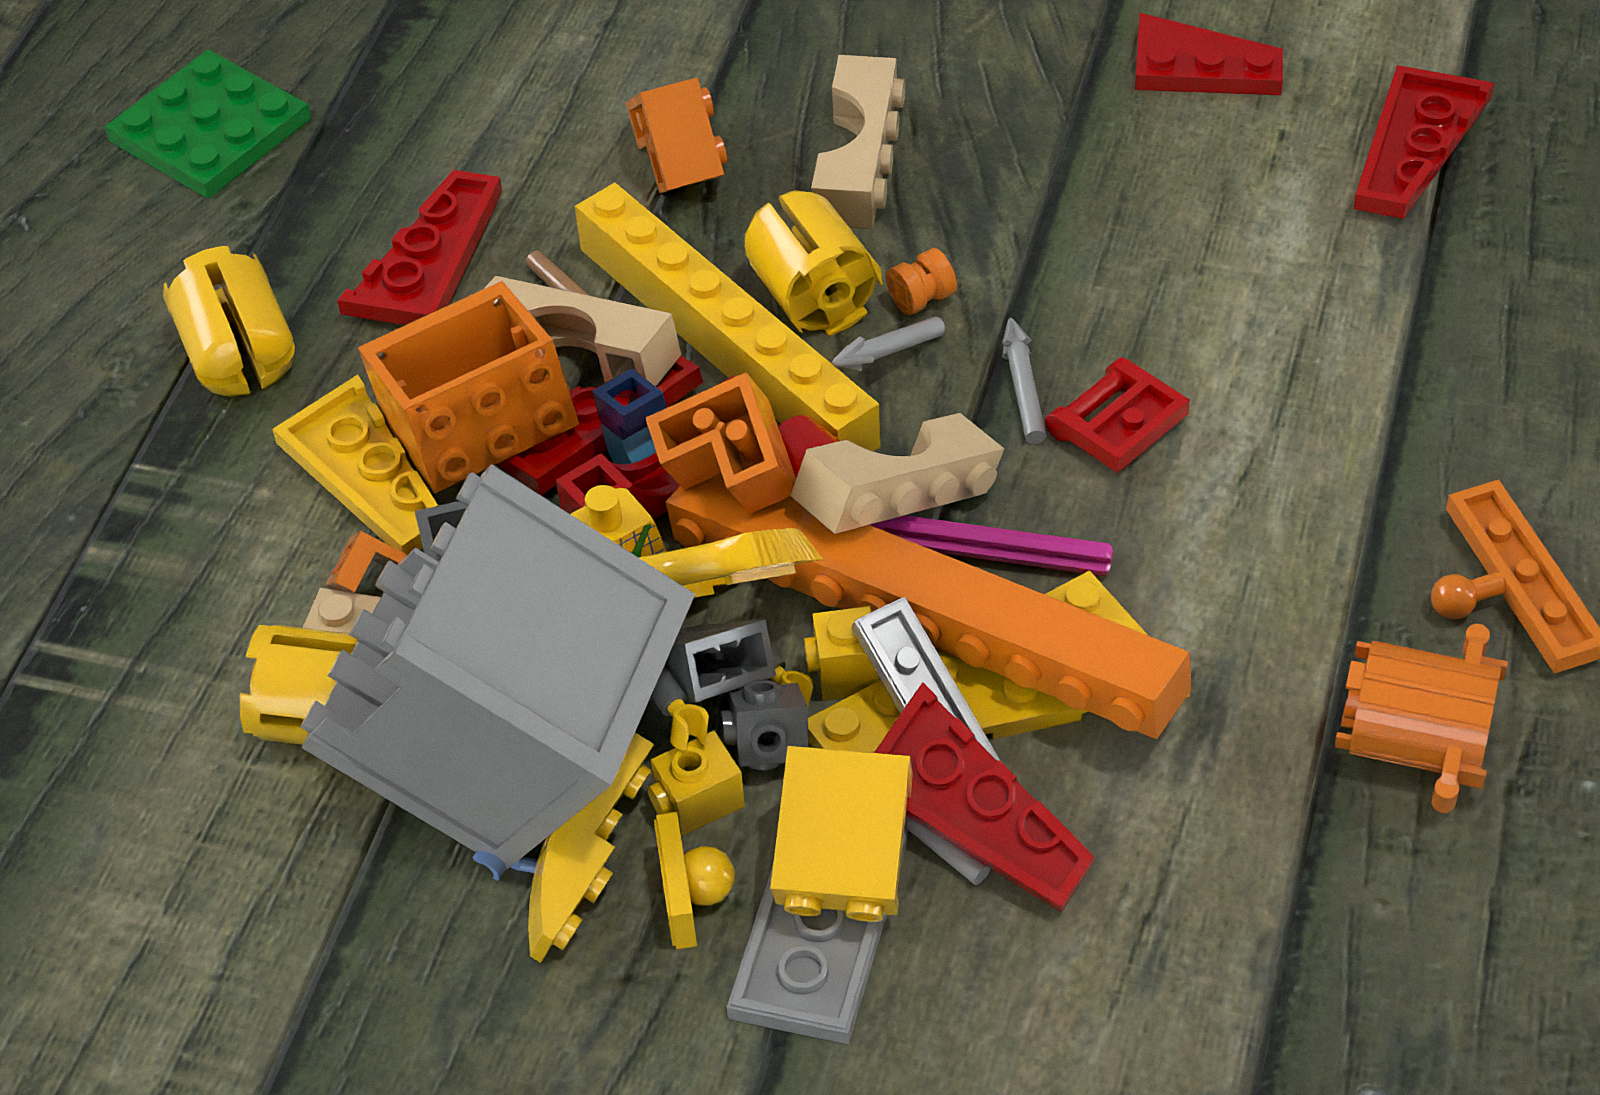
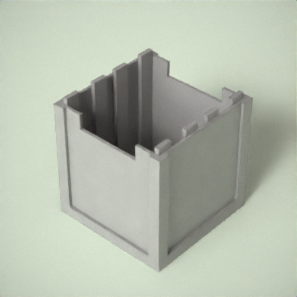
[300,464,695,870]

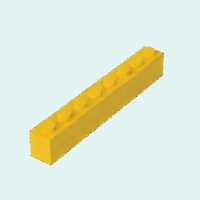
[575,183,880,452]

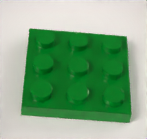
[104,49,311,199]

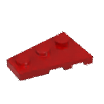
[1135,12,1283,95]

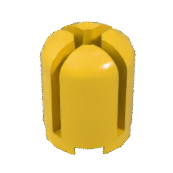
[744,190,883,336]
[163,246,295,397]
[240,625,358,745]

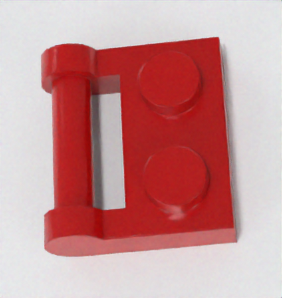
[1045,357,1190,473]

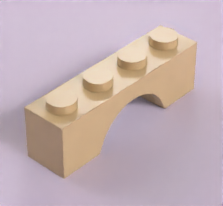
[811,55,905,229]
[484,276,681,387]
[790,413,1004,534]

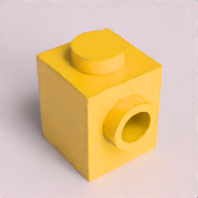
[804,606,879,701]
[647,731,745,836]

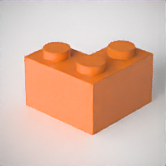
[625,77,728,193]
[646,372,796,514]

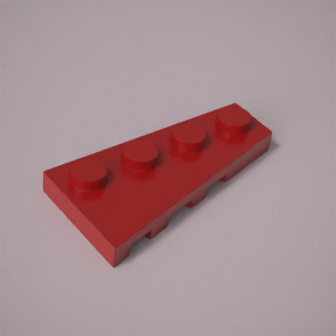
[1353,65,1495,219]
[337,170,503,325]
[496,356,703,495]
[874,682,1094,913]

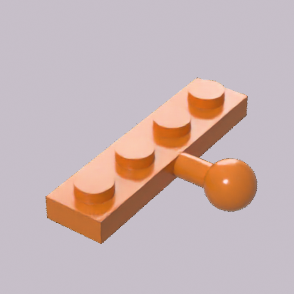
[1431,479,1600,674]

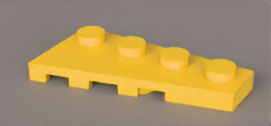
[272,374,438,555]

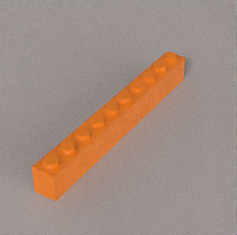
[666,473,1192,739]

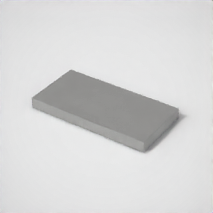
[727,828,909,1045]

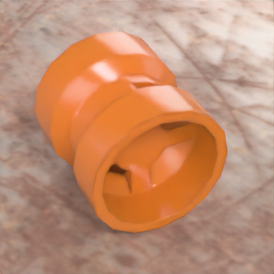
[886,247,957,316]

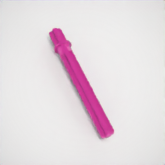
[870,515,1113,576]

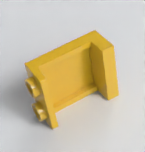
[770,746,913,922]

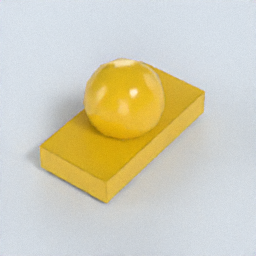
[654,812,735,949]

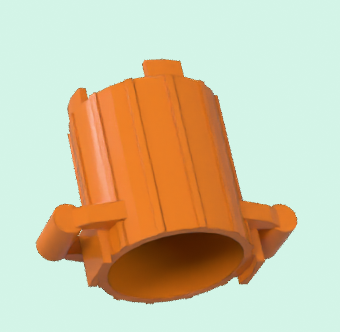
[1335,624,1508,813]

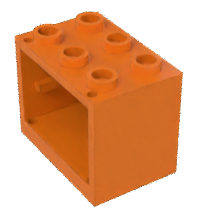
[358,281,579,494]

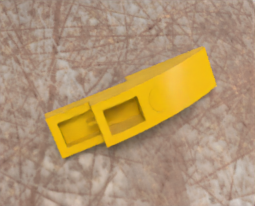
[528,733,654,963]

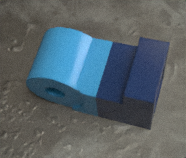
[592,368,666,464]

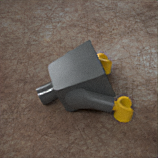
[649,619,813,750]

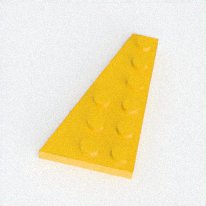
[808,570,1190,753]

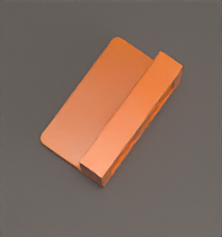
[325,531,408,593]

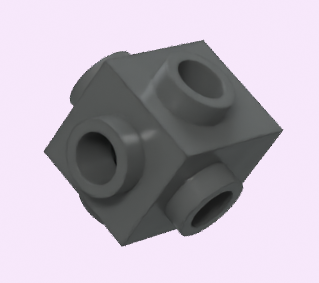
[719,680,809,770]

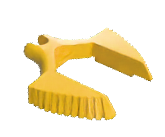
[638,528,823,598]

